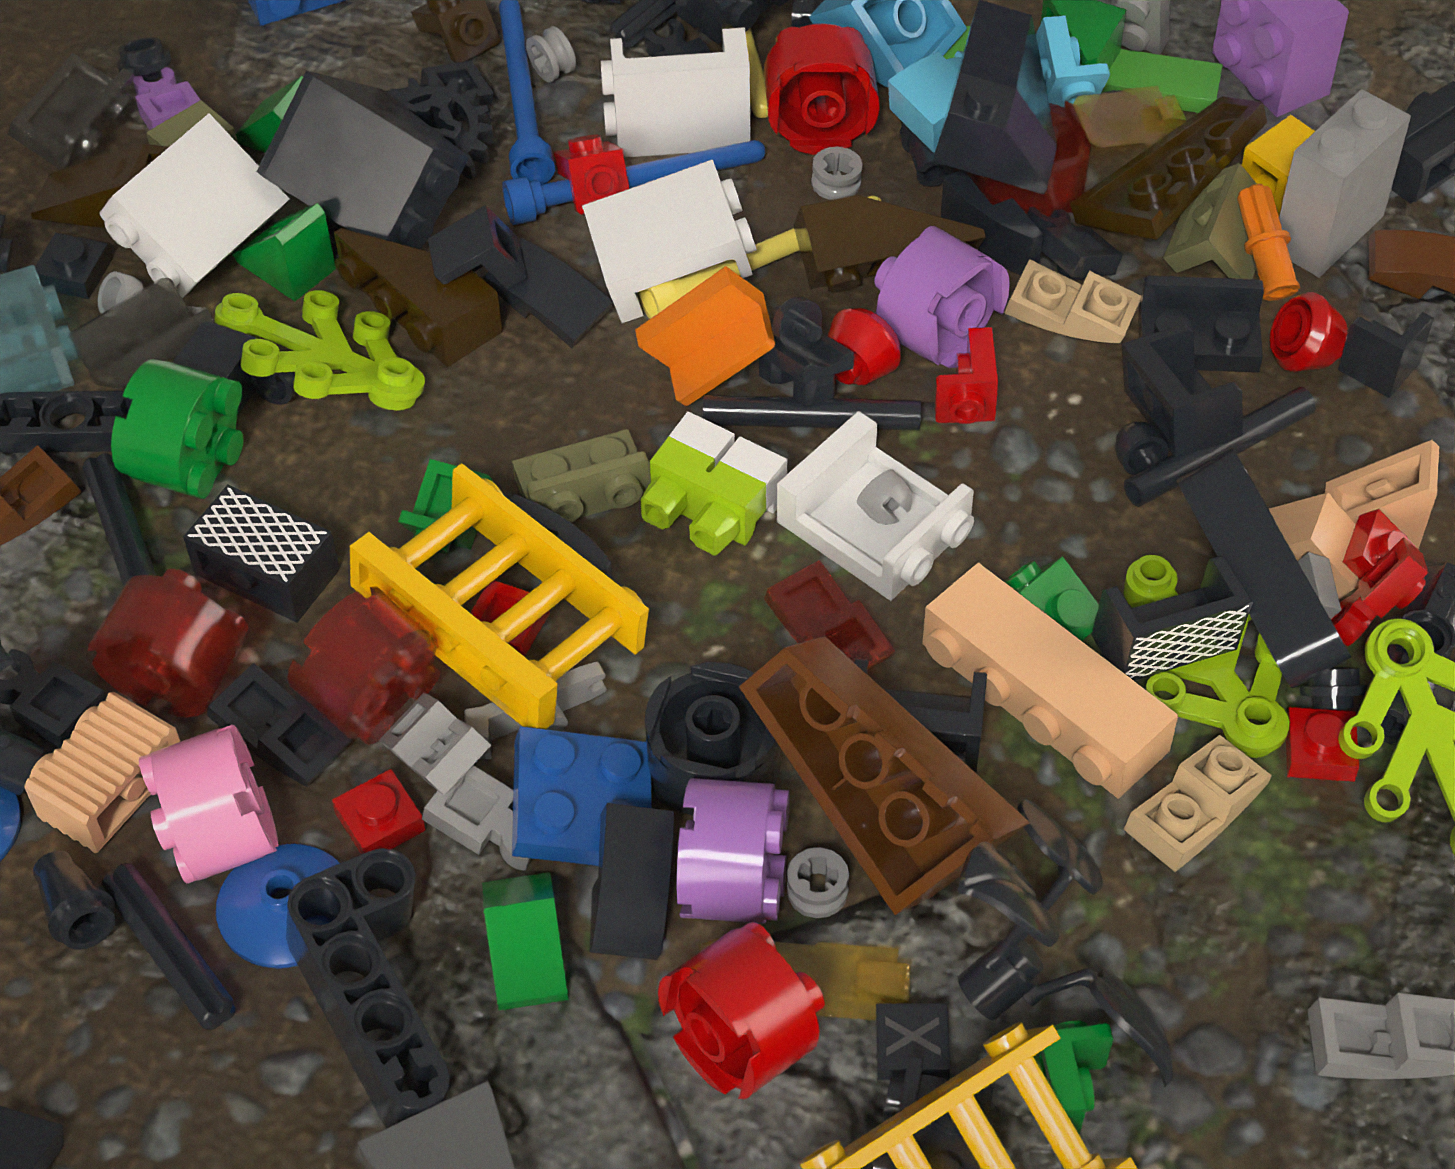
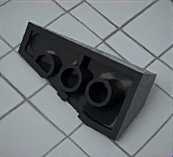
[933,0,1057,194]

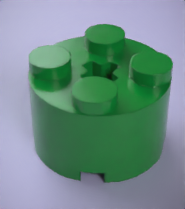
[111,359,244,499]

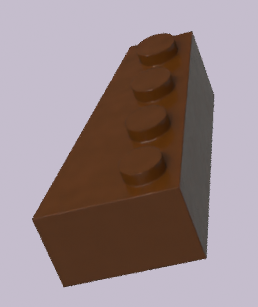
[739,636,1030,915]

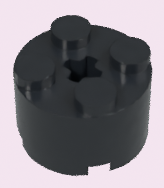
[645,662,781,816]

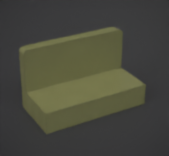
[1163,163,1278,279]

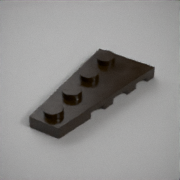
[1070,96,1268,240]

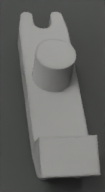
[464,662,607,760]

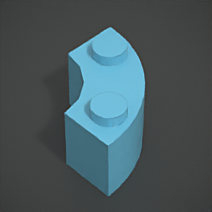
[888,51,963,153]

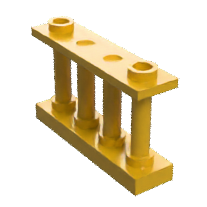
[350,463,649,729]
[799,1022,1137,1169]

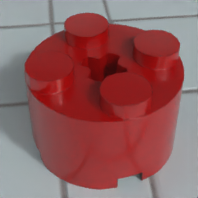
[764,24,879,155]
[658,922,825,1099]

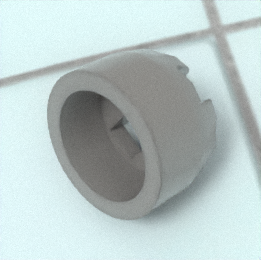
[98,272,150,321]
[857,469,912,525]

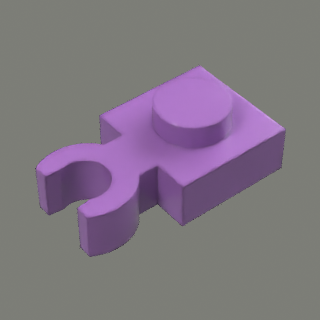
[133,67,200,130]

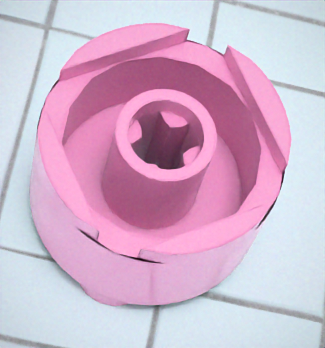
[138,725,278,884]

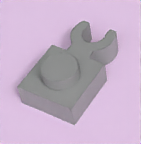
[422,765,531,871]

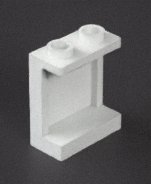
[601,28,750,158]
[100,113,289,299]
[582,160,757,323]
[777,411,974,601]

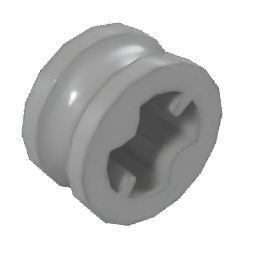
[526,26,576,82]
[811,147,863,200]
[787,847,849,918]

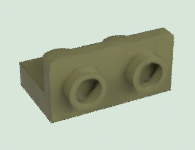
[512,429,651,522]

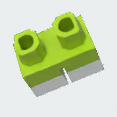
[641,411,787,556]

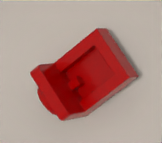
[554,135,629,214]

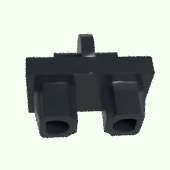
[759,296,854,405]

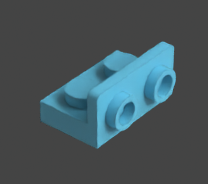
[1036,16,1110,134]

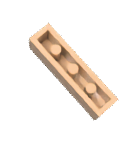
[922,563,1178,799]

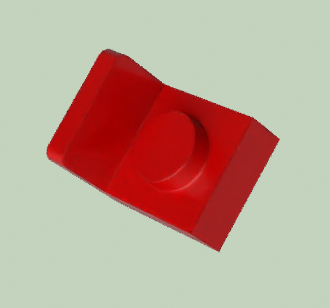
[935,327,998,424]

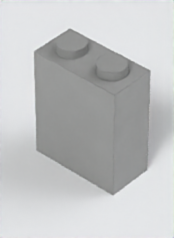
[1279,89,1411,278]

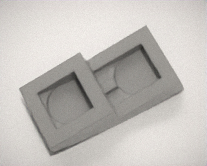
[379,693,491,795]
[1307,993,1455,1079]

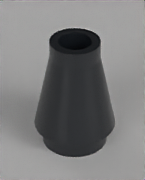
[33,850,115,950]

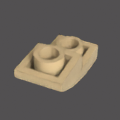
[1003,259,1141,343]
[1124,735,1272,872]

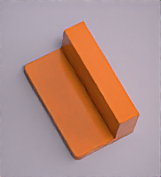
[635,266,775,406]

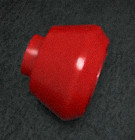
[1270,292,1348,372]
[827,308,901,385]

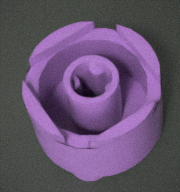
[875,226,1010,368]
[677,778,790,924]

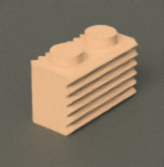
[25,692,180,853]

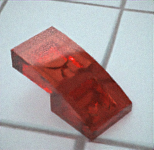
[764,560,895,670]

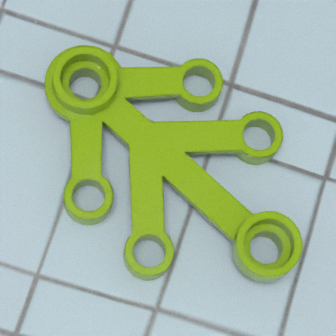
[214,290,425,410]
[1123,555,1289,758]
[1338,619,1455,855]

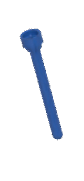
[499,0,555,185]
[502,140,766,226]

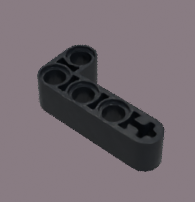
[1176,448,1352,689]
[286,848,450,1128]

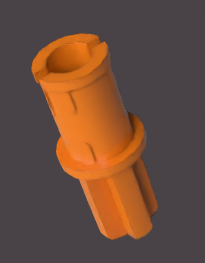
[1237,184,1300,301]

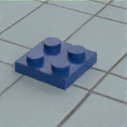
[512,726,651,866]

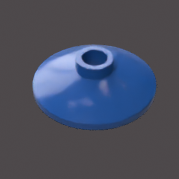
[216,844,340,968]

